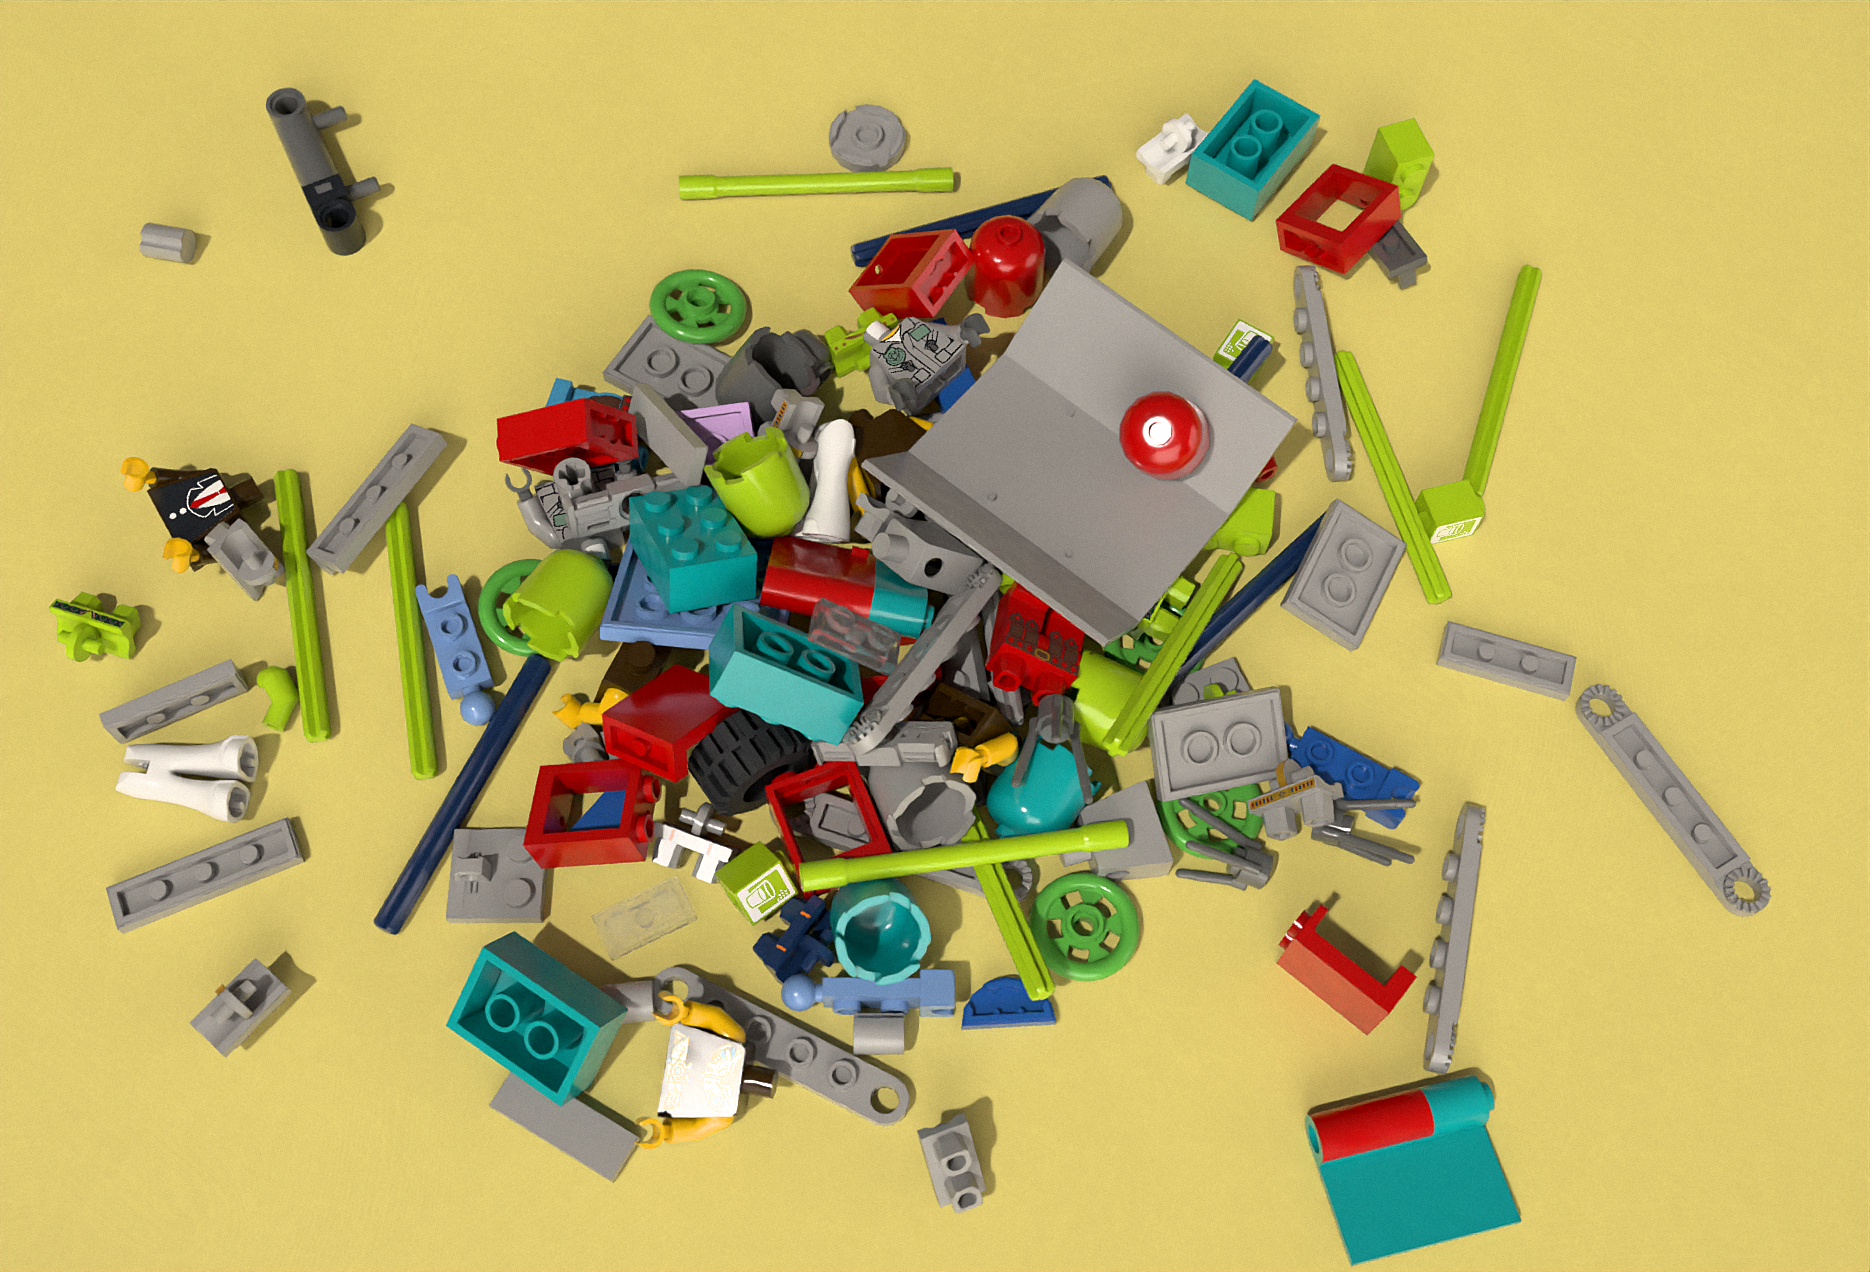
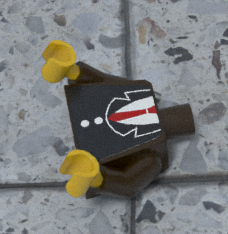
[120,457,264,573]

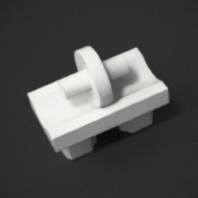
[1136,113,1209,185]

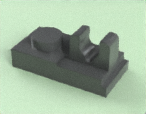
[1367,220,1428,289]

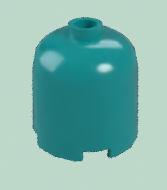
[986,734,1102,838]
[829,877,931,986]

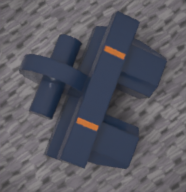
[753,895,836,985]

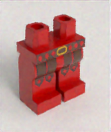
[984,581,1085,706]

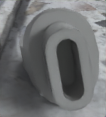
[563,722,609,763]

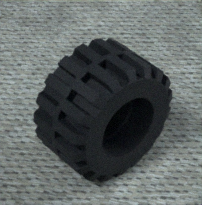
[687,709,814,816]

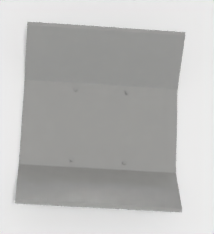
[861,257,1297,647]

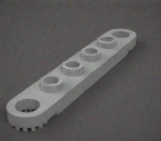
[1293,265,1352,481]
[842,563,1003,756]
[1575,684,1771,917]
[769,793,1033,902]
[1423,804,1485,1075]
[654,967,909,1127]

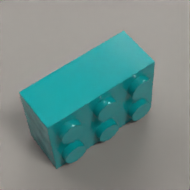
[1185,79,1321,221]
[629,484,757,614]
[709,603,864,746]
[446,931,629,1107]

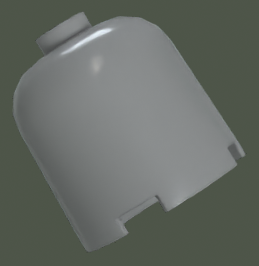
[1027,177,1123,274]
[868,759,976,851]

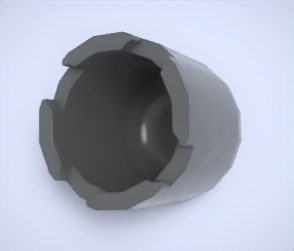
[715,326,820,432]

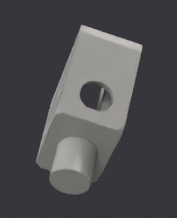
[872,517,983,596]
[1059,781,1174,881]

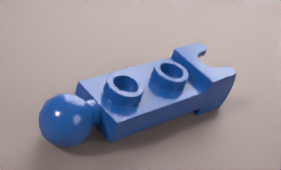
[1284,721,1420,829]

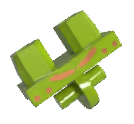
[824,307,899,379]

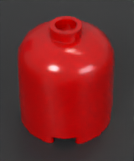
[965,215,1046,319]
[1119,391,1210,480]

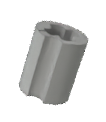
[139,223,196,263]
[553,458,596,502]
[602,980,657,1024]
[853,1013,904,1055]

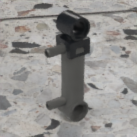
[266,88,381,256]

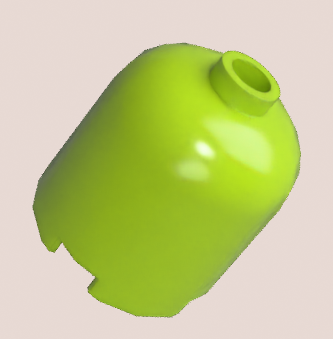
[704,426,811,538]
[503,548,614,662]
[1063,649,1158,753]

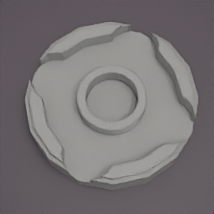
[829,104,906,172]

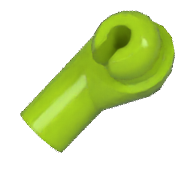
[257,666,299,732]

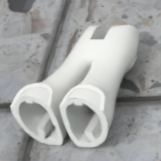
[788,419,856,544]
[116,735,259,823]

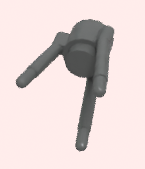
[1011,694,1093,804]
[1175,798,1273,891]
[1311,798,1416,867]

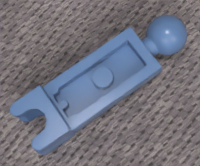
[415,574,496,726]
[781,969,955,1017]

